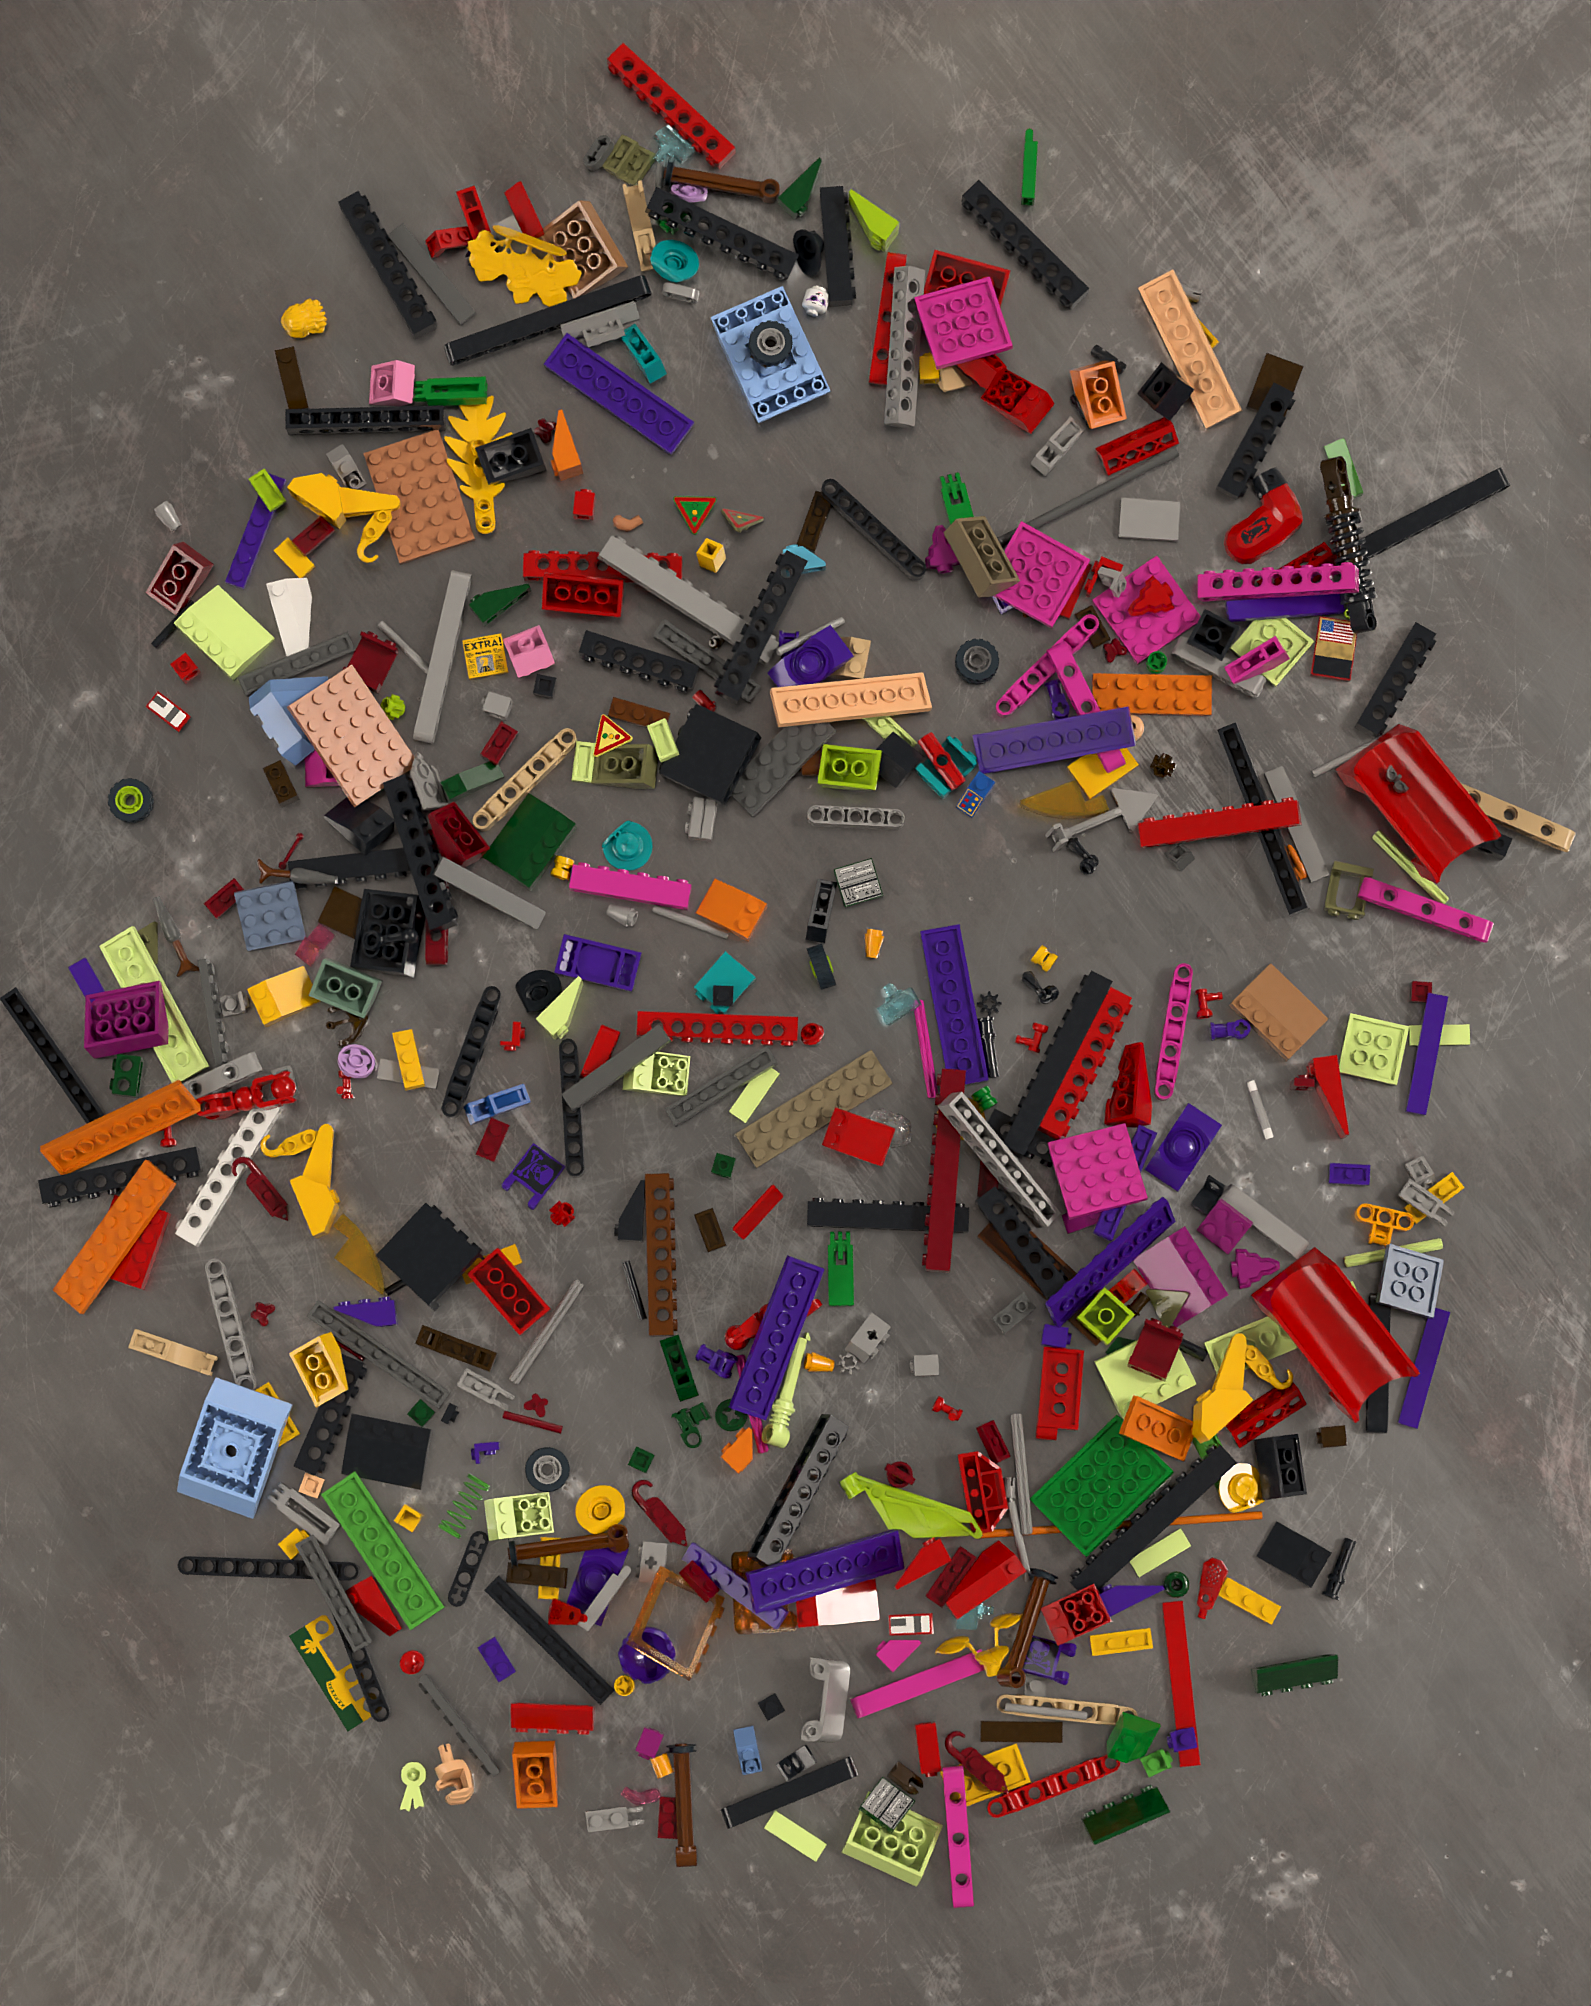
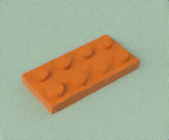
[1119,1395,1194,1462]

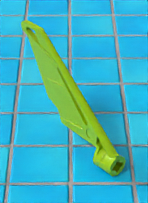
[839,1472,983,1539]

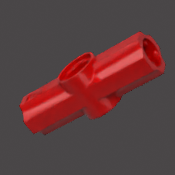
[918,732,966,791]

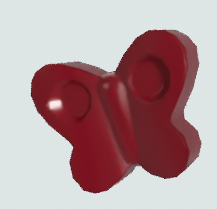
[534,418,556,443]
[1103,638,1127,663]
[251,1302,275,1327]
[523,1393,548,1418]

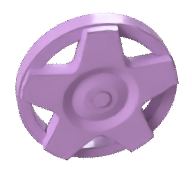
[671,183,708,203]
[337,1044,375,1078]

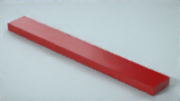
[1162,1601,1200,1767]

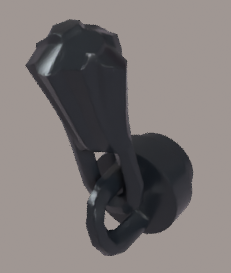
[1066,837,1099,875]
[1021,971,1059,1004]

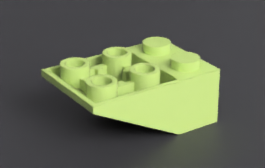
[622,1052,690,1096]
[484,1492,554,1541]

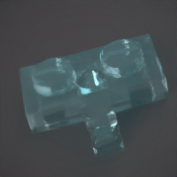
[653,124,696,164]
[877,983,922,1026]
[956,1601,994,1630]

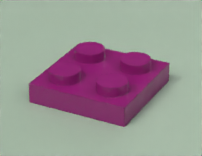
[1197,1198,1253,1255]

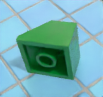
[1107,1712,1161,1763]

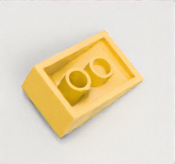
[247,966,321,1028]
[289,1332,348,1407]

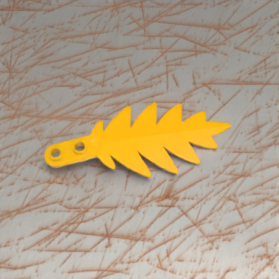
[444,396,513,534]

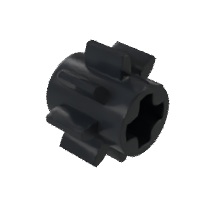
[977,991,1002,1017]

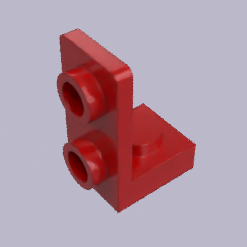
[425,226,473,258]
[1084,556,1123,597]

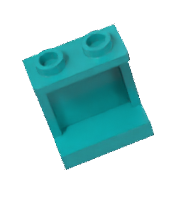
[915,736,977,799]
[694,951,756,1014]

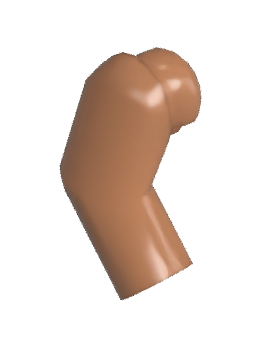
[613,515,643,532]

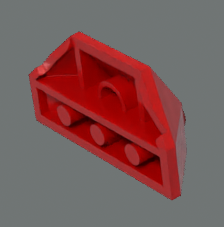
[958,1451,1008,1533]

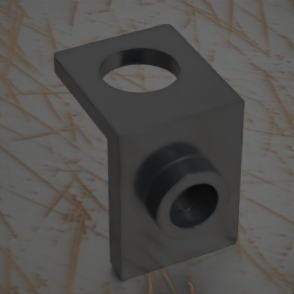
[1191,1175,1225,1215]
[776,1745,817,1781]

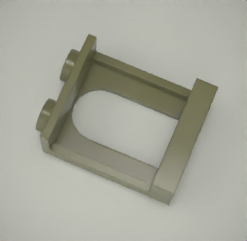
[1323,861,1374,920]

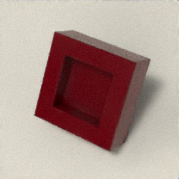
[1410,981,1432,1003]

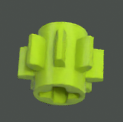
[380,694,405,720]

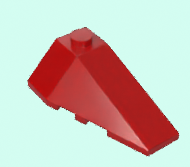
[1104,1042,1152,1128]
[945,1540,1026,1620]

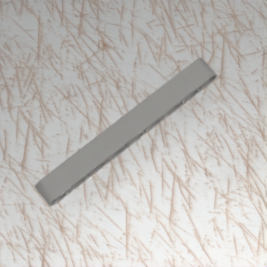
[413,570,472,744]

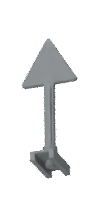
[1045,788,1158,853]

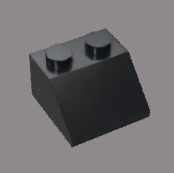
[1137,362,1194,421]
[1187,609,1240,661]
[876,731,924,788]

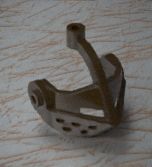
[326,1006,368,1048]

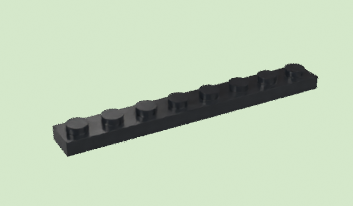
[484,1576,615,1705]

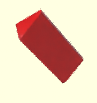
[504,181,545,238]
[732,1185,783,1240]

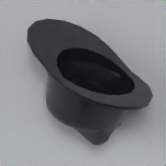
[793,229,824,276]

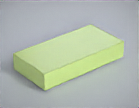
[647,718,679,763]
[572,741,595,783]

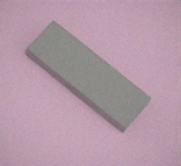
[377,1059,440,1089]

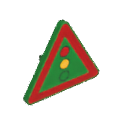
[673,496,717,535]

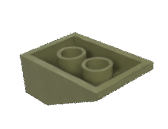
[591,744,658,789]

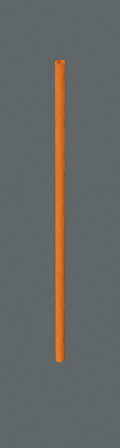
[979,1511,1263,1539]

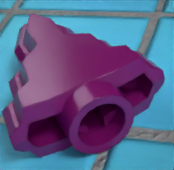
[925,525,960,574]
[1230,1249,1280,1289]

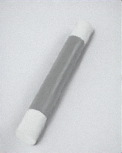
[1247,1080,1273,1140]

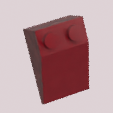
[145,542,214,615]
[428,802,490,868]

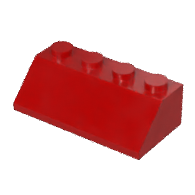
[542,572,624,617]
[511,1702,595,1735]

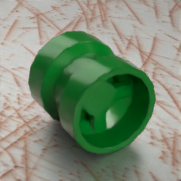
[1146,651,1167,674]
[971,1086,998,1113]

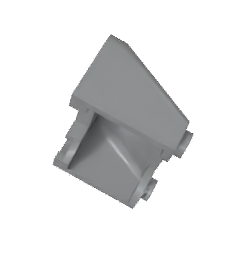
[801,1657,850,1743]

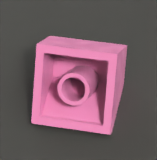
[369,360,415,406]
[503,625,555,678]

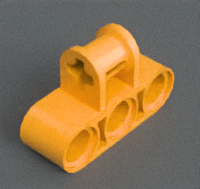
[1354,1203,1414,1248]

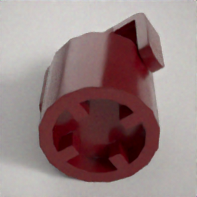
[884,1461,916,1488]

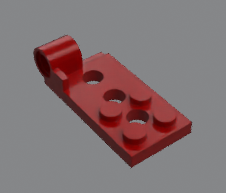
[1036,1346,1084,1441]

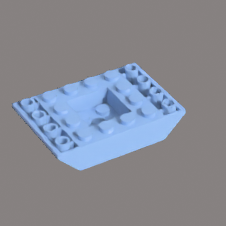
[711,286,831,423]
[177,1377,293,1519]

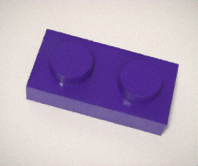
[1328,1163,1370,1186]
[478,1637,517,1682]

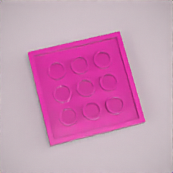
[914,277,1013,370]
[994,521,1090,628]
[1092,555,1201,665]
[1047,1123,1148,1220]

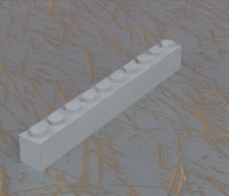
[597,535,779,665]

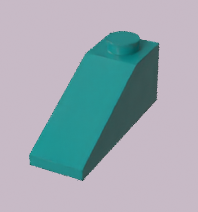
[620,324,667,384]

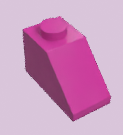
[875,1640,921,1672]

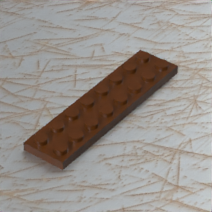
[977,1208,1101,1346]

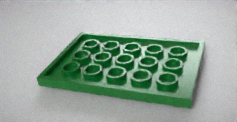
[1030,1415,1174,1557]

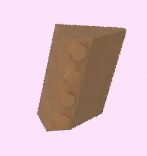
[538,200,628,298]
[1229,963,1328,1062]

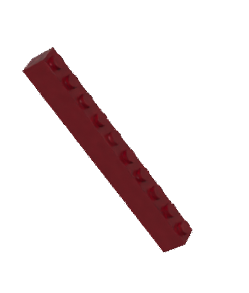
[922,1068,966,1273]

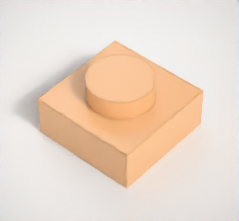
[298,1472,325,1499]

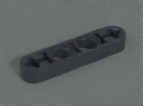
[448,1531,489,1607]

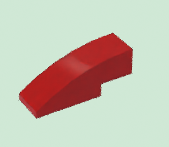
[456,185,491,240]

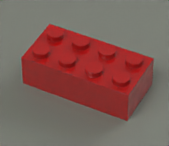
[467,1248,552,1336]

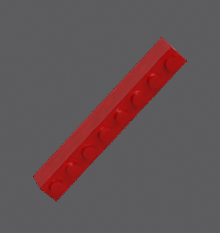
[1138,797,1302,848]

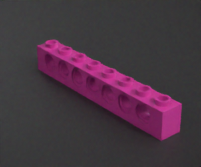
[1198,562,1359,602]

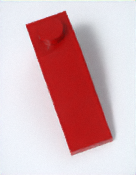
[345,1576,402,1637]

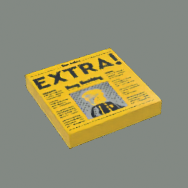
[462,633,509,680]

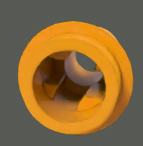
[864,929,884,958]
[804,1352,835,1372]

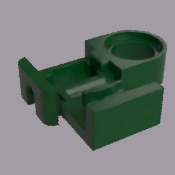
[671,1402,712,1448]

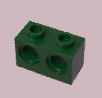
[109,1054,144,1098]

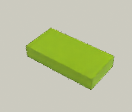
[248,468,287,513]

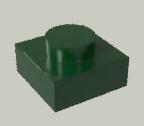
[407,1399,436,1428]
[628,1446,655,1473]

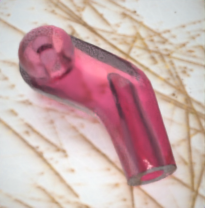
[620,1786,660,1805]

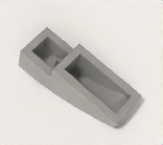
[1031,416,1086,476]

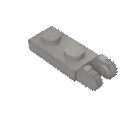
[1397,1179,1455,1227]
[456,1368,515,1411]
[585,1806,645,1833]

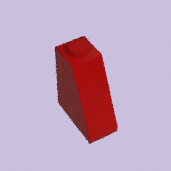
[914,1721,941,1777]

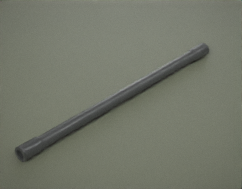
[997,446,1179,548]

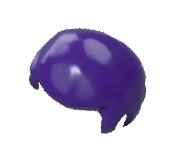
[618,1626,676,1684]

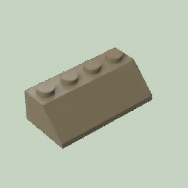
[944,516,1020,598]

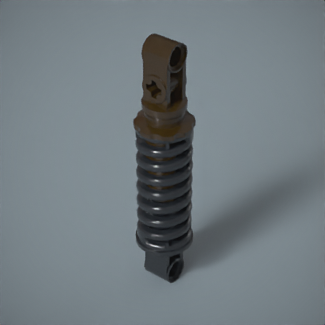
[1320,456,1378,634]

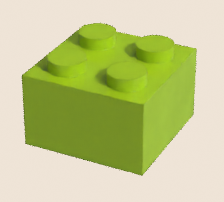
[1076,1287,1135,1346]

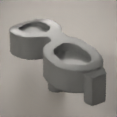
[1385,765,1409,793]

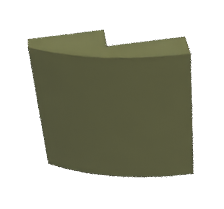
[602,134,657,186]

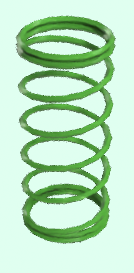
[438,1474,490,1539]

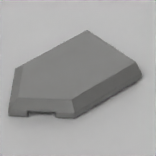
[410,752,449,810]

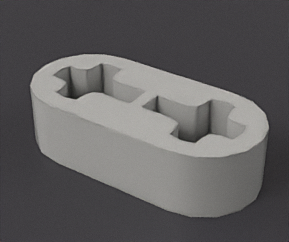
[662,283,700,303]

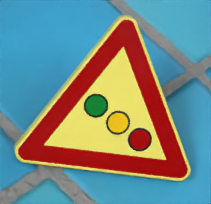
[593,714,633,757]

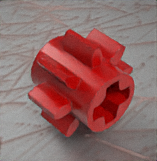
[549,1201,575,1227]

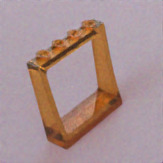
[626,1566,725,1681]

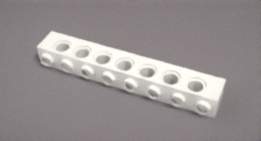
[175,1098,282,1247]

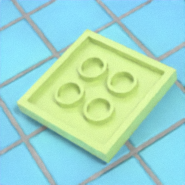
[1230,618,1314,687]
[1339,1013,1409,1086]

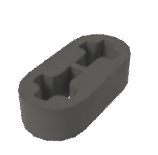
[584,135,614,171]

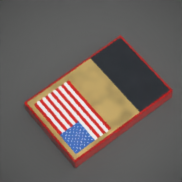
[1311,616,1357,681]

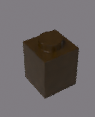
[1316,1425,1347,1448]

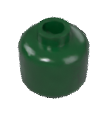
[1162,1571,1190,1598]

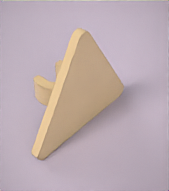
[938,365,972,392]

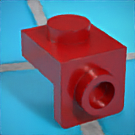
[500,1022,526,1051]

